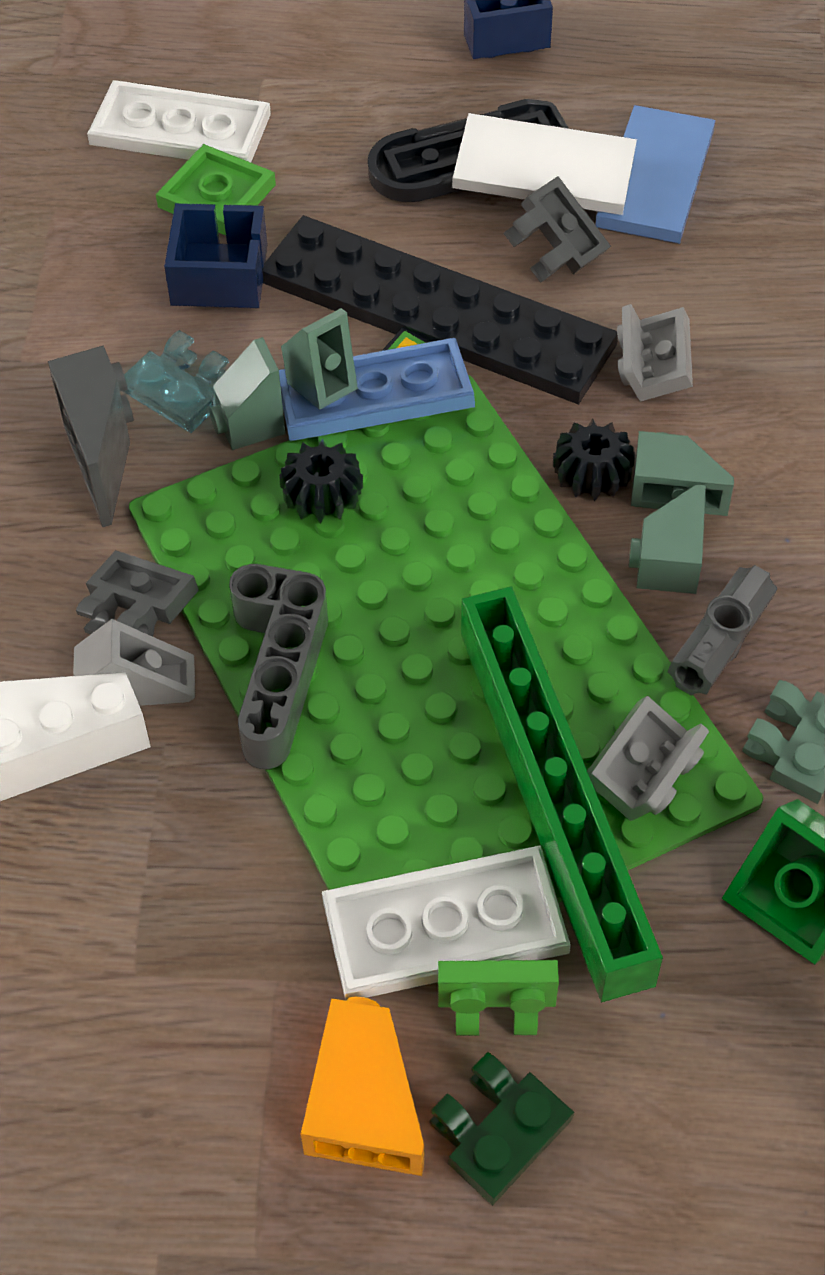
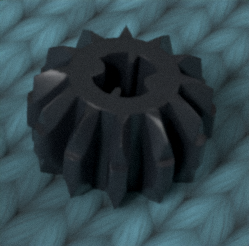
[553,418,635,501]
[279,439,363,524]

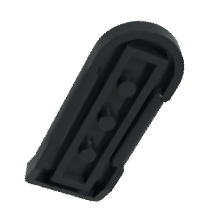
[368,99,569,202]

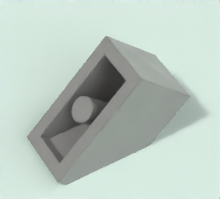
[73,619,195,706]

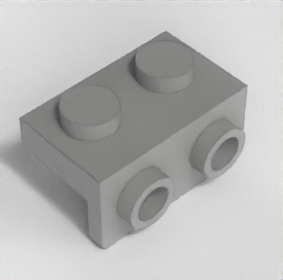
[617,304,693,402]
[587,696,709,821]

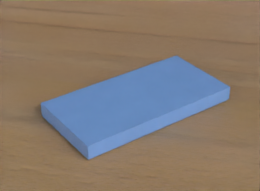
[595,105,715,244]
[279,338,475,441]

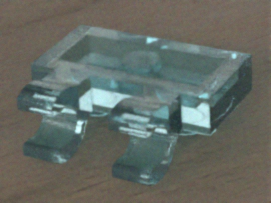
[123,330,229,433]

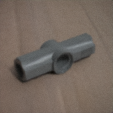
[668,565,777,696]

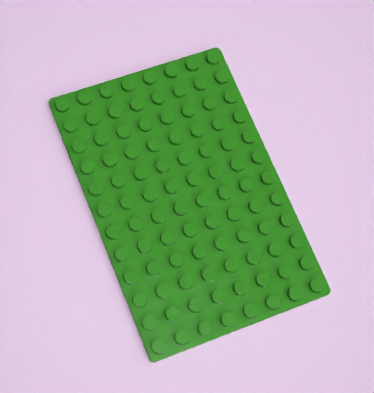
[129,375,763,903]

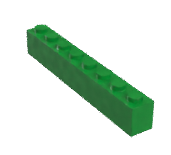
[461,586,663,1003]

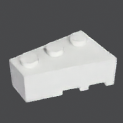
[0,672,151,801]

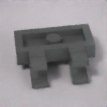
[503,176,611,283]
[76,550,199,637]

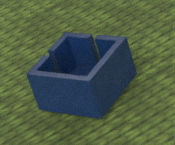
[164,203,268,308]

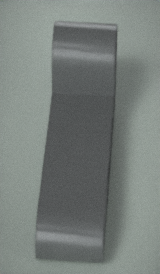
[229,564,328,769]

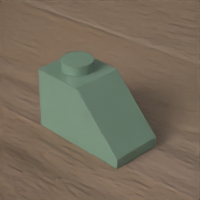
[281,308,358,410]
[209,337,285,450]
[631,431,734,516]
[629,485,706,594]

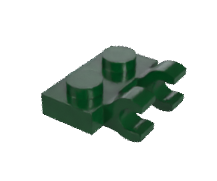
[429,1052,575,1206]

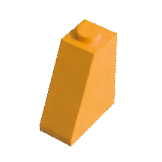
[301,997,424,1176]

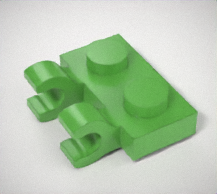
[438,960,559,1036]

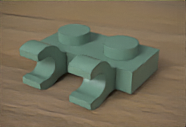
[742,680,825,804]

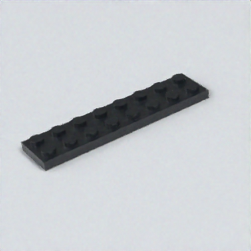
[262,215,618,405]

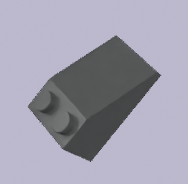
[48,345,134,527]

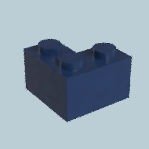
[464,0,553,59]

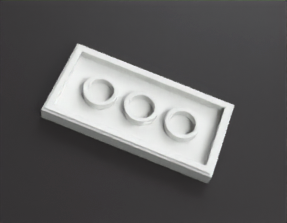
[87,80,271,162]
[452,113,637,215]
[322,845,571,1001]

